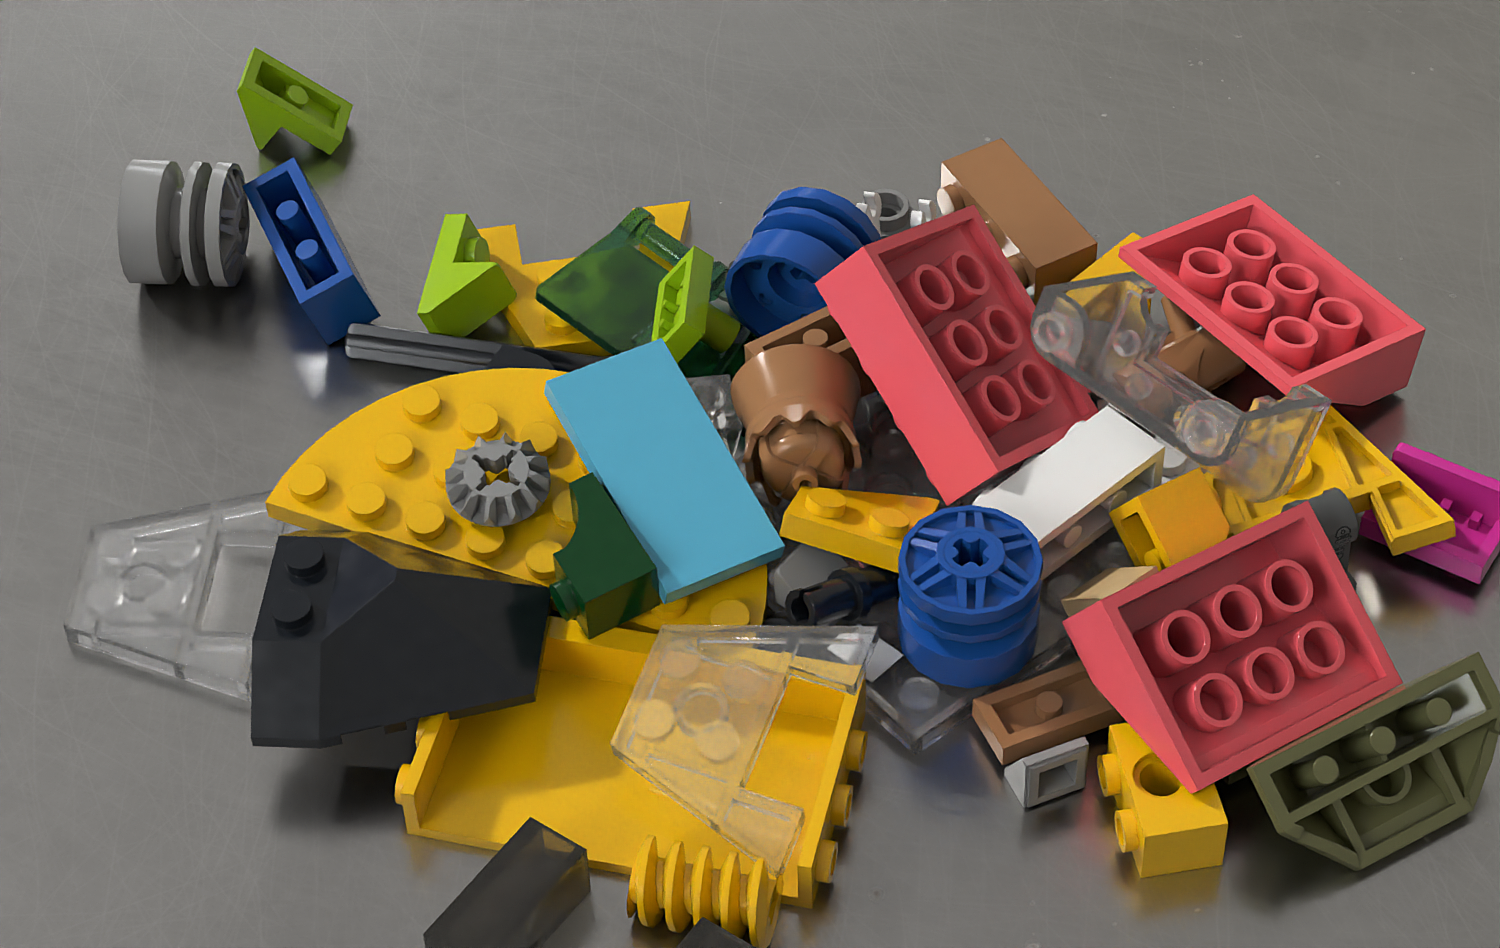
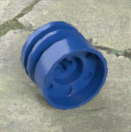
[724,187,881,338]
[897,505,1043,688]

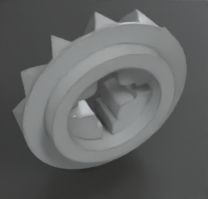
[445,432,551,527]

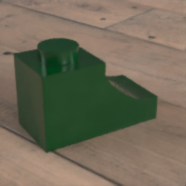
[549,472,660,640]

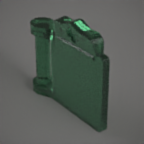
[535,207,729,356]

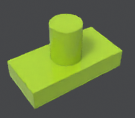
[651,245,740,363]

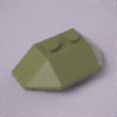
[1247,652,1500,871]

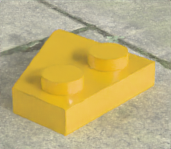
[779,486,940,573]

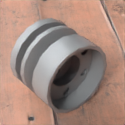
[117,159,250,287]

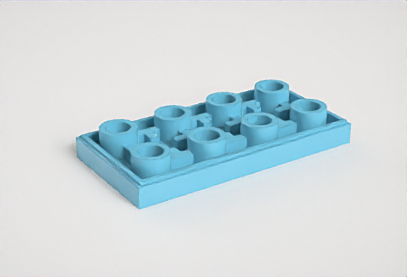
[544,338,785,605]

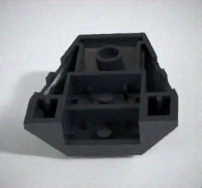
[251,530,553,749]

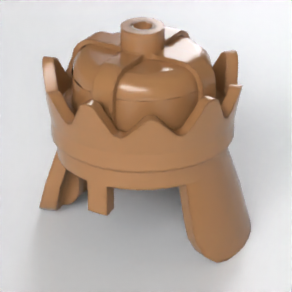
[730,344,862,507]

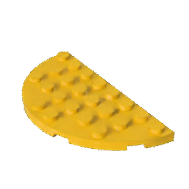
[265,368,768,651]

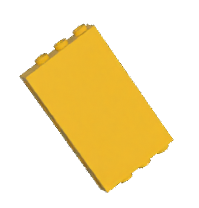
[394,616,868,909]

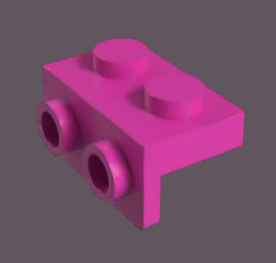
[1358,443,1500,584]

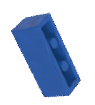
[242,157,381,345]

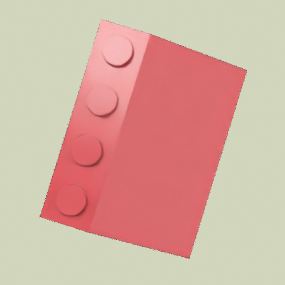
[1118,194,1426,406]
[814,205,1099,506]
[1062,500,1403,794]

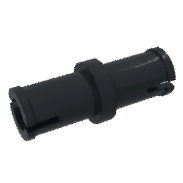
[785,565,900,632]

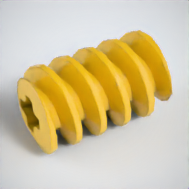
[627,835,784,948]

